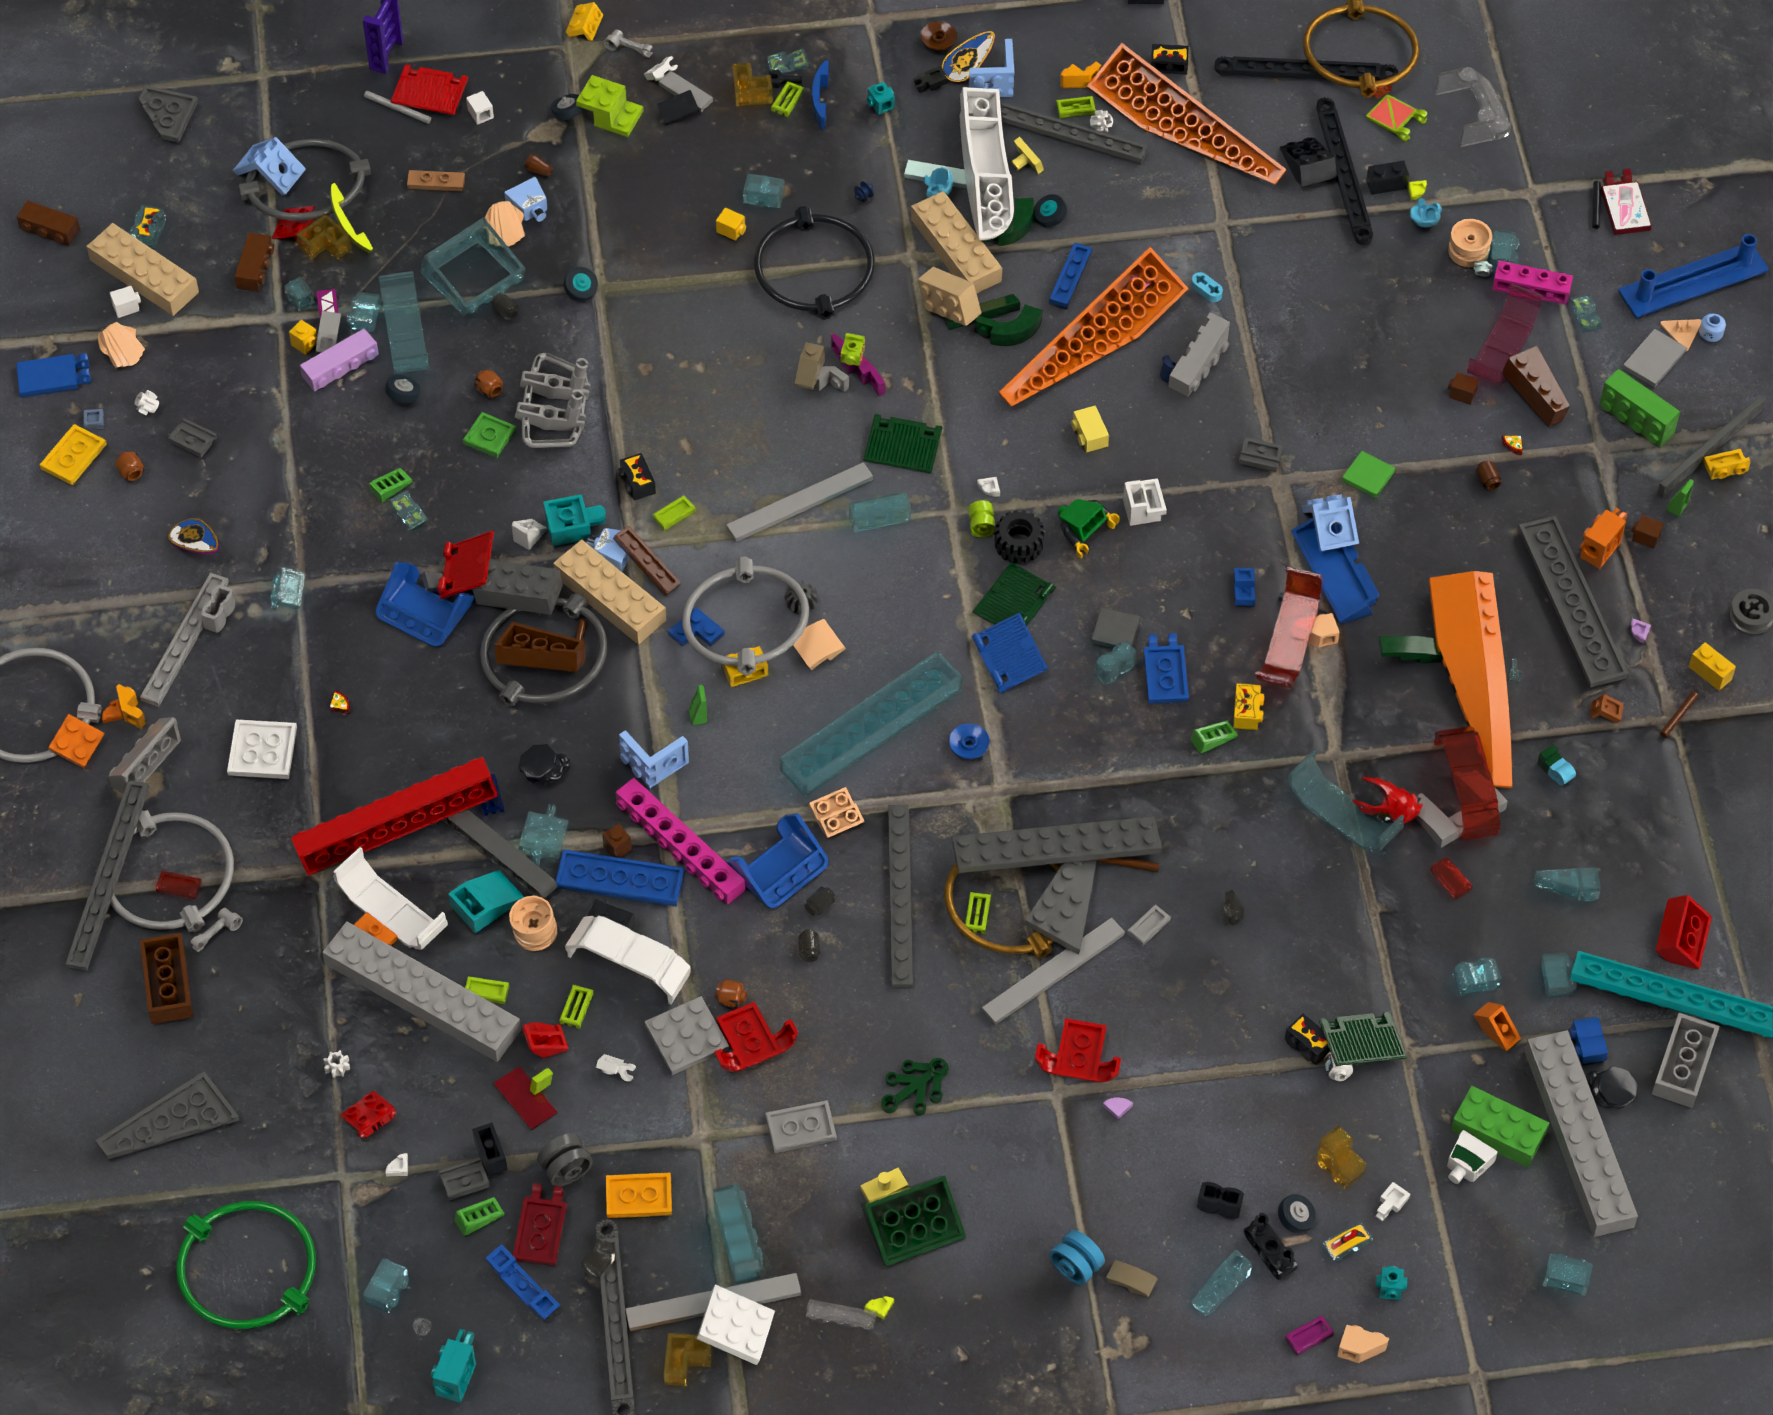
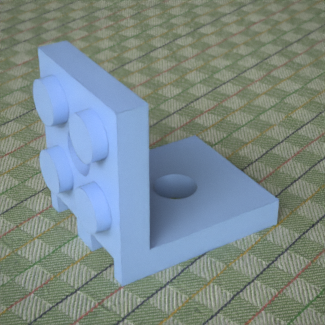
[969,39,1014,97]
[232,137,306,196]
[1302,494,1359,551]
[619,730,689,788]

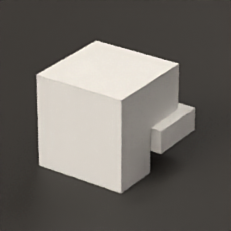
[1123,478,1167,526]

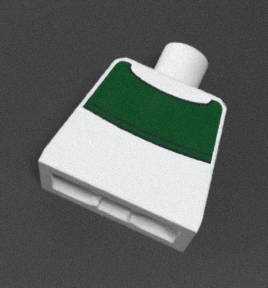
[1447,1130,1498,1184]

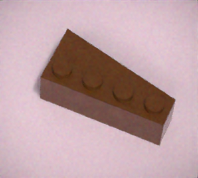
[1502,346,1570,427]
[495,622,586,671]

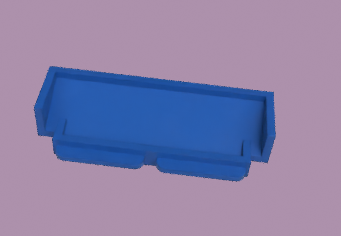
[1291,518,1379,624]

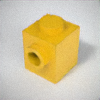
[716,208,746,241]
[289,320,317,355]

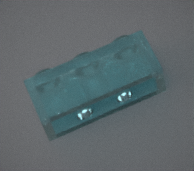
[849,492,911,532]

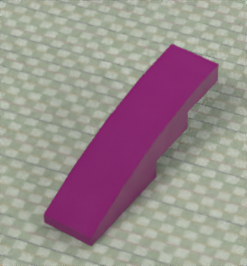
[831,334,885,396]

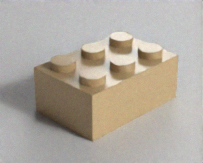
[918,267,982,326]

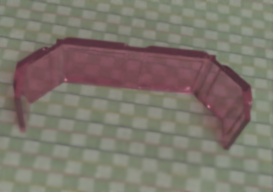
[1467,283,1543,385]

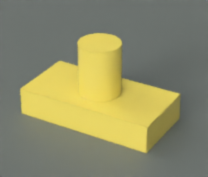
[1011,137,1044,174]
[860,1168,908,1202]

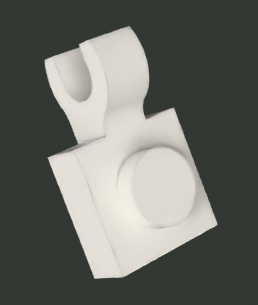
[644,56,678,81]
[596,1054,636,1081]
[1375,1182,1410,1222]

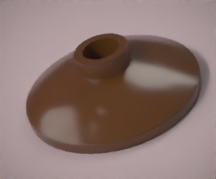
[921,21,957,50]

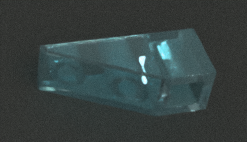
[1191,1249,1252,1317]

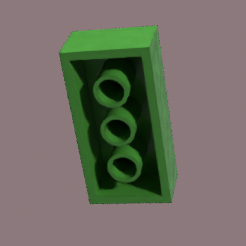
[1599,369,1680,448]
[1451,1086,1549,1168]

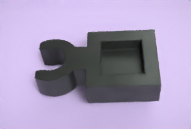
[913,66,948,92]

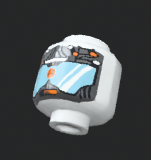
[1324,1052,1353,1081]

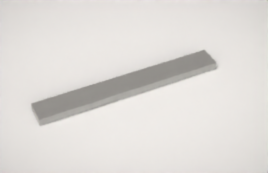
[726,462,873,542]
[140,573,229,707]
[982,918,1125,1025]
[625,1273,801,1331]

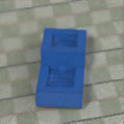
[1234,568,1255,606]

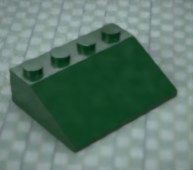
[860,1176,966,1266]

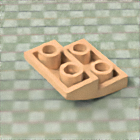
[793,619,846,670]
[808,787,865,838]

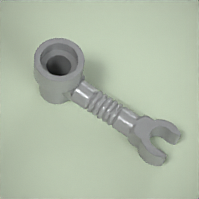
[604,29,653,58]
[191,908,243,952]

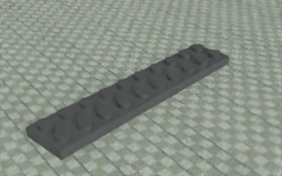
[1518,516,1628,688]
[952,816,1162,873]

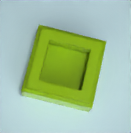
[530,1068,553,1095]

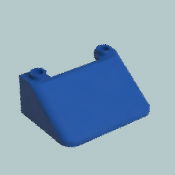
[376,562,475,646]
[726,813,829,908]

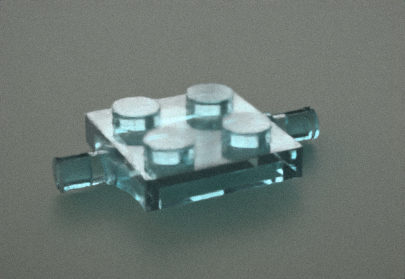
[518,804,569,866]

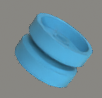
[1049,1229,1105,1286]

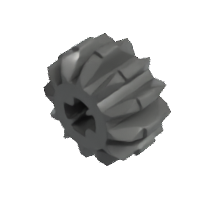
[784,580,818,615]

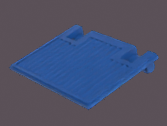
[971,612,1048,693]

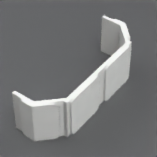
[333,847,448,950]
[565,915,691,1005]

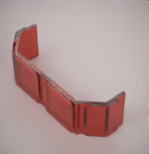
[1255,566,1324,688]
[1434,726,1501,840]

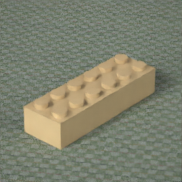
[911,191,1002,293]
[87,223,199,316]
[553,539,667,645]

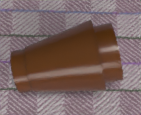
[524,154,553,177]

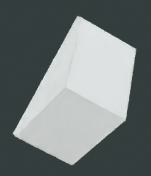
[512,519,547,550]

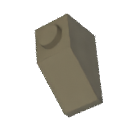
[795,342,825,390]

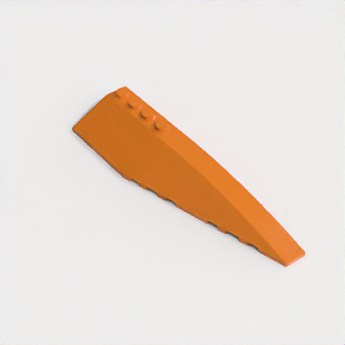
[998,247,1189,407]
[1428,571,1512,789]

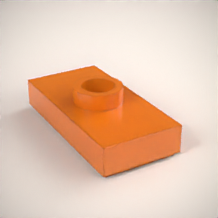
[354,912,398,946]

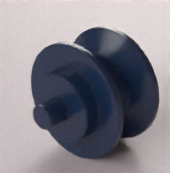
[854,181,874,202]

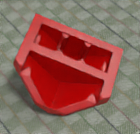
[522,1022,569,1058]

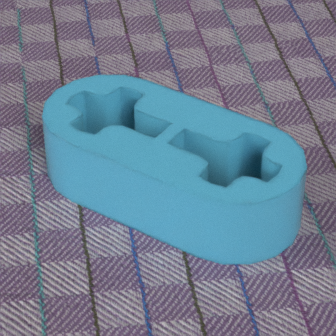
[1191,272,1223,302]

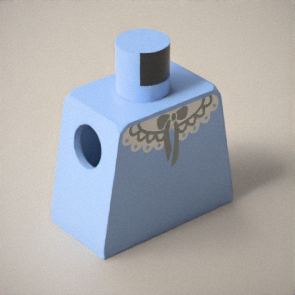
[504,177,547,222]
[586,528,630,572]

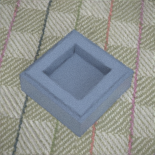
[83,409,104,430]

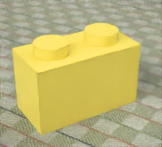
[1071,405,1109,453]

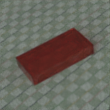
[1430,857,1473,899]
[155,870,202,900]

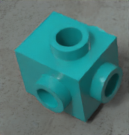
[866,81,895,115]
[1375,1266,1407,1300]

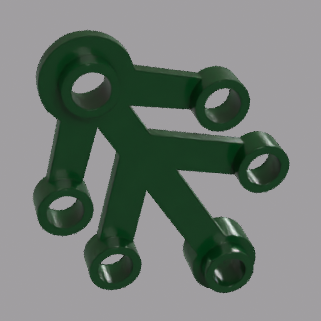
[881,1058,949,1116]

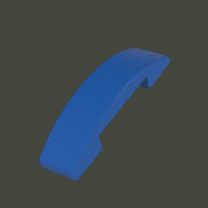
[812,61,829,129]
[485,1244,560,1320]

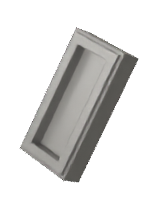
[1127,904,1171,946]

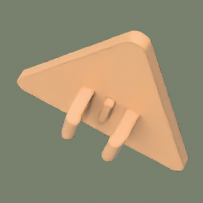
[1660,319,1702,351]

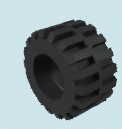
[995,510,1044,564]

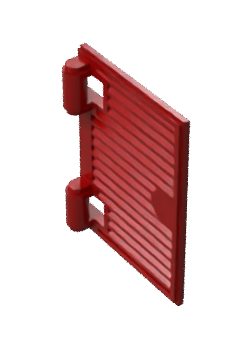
[390,64,468,115]
[437,530,494,599]

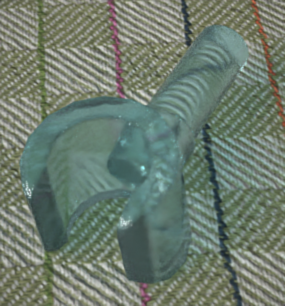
[1508,658,1522,683]

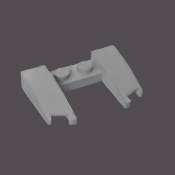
[1415,771,1508,848]

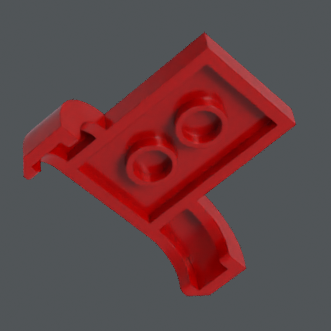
[714,1001,798,1072]
[1035,1018,1121,1082]

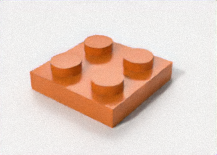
[48,714,104,769]

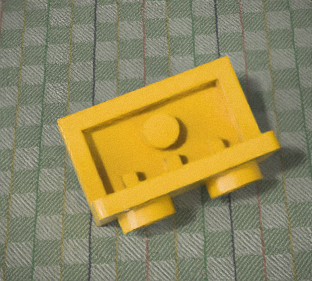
[566,2,603,41]
[1703,449,1751,480]

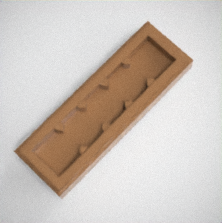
[407,170,465,191]

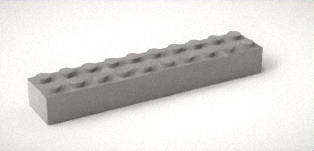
[322,922,521,1062]
[1524,1030,1638,1237]

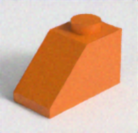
[1474,1002,1521,1051]

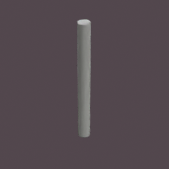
[364,91,431,124]

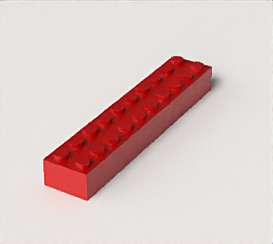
[291,757,499,876]

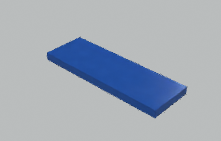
[555,849,685,907]

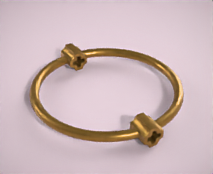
[1303,0,1420,98]
[944,863,1062,959]

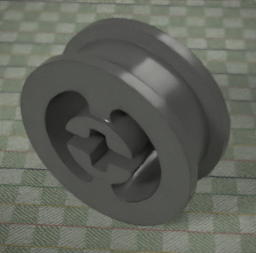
[1730,589,1773,635]

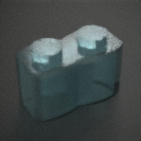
[1490,230,1519,268]
[347,292,381,332]
[1095,641,1136,684]
[1541,952,1577,998]
[1453,957,1502,995]

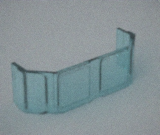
[379,271,430,374]
[1287,749,1404,851]

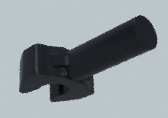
[768,69,802,88]

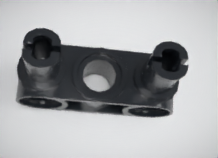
[1244,1213,1298,1280]

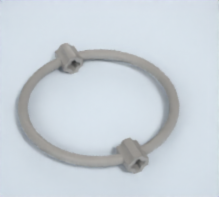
[682,556,809,675]
[0,648,102,763]
[110,810,234,932]

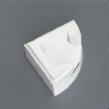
[977,477,1000,497]
[386,1153,408,1177]

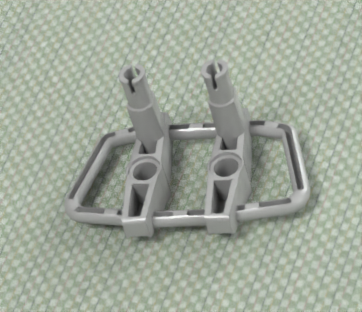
[515,353,590,448]

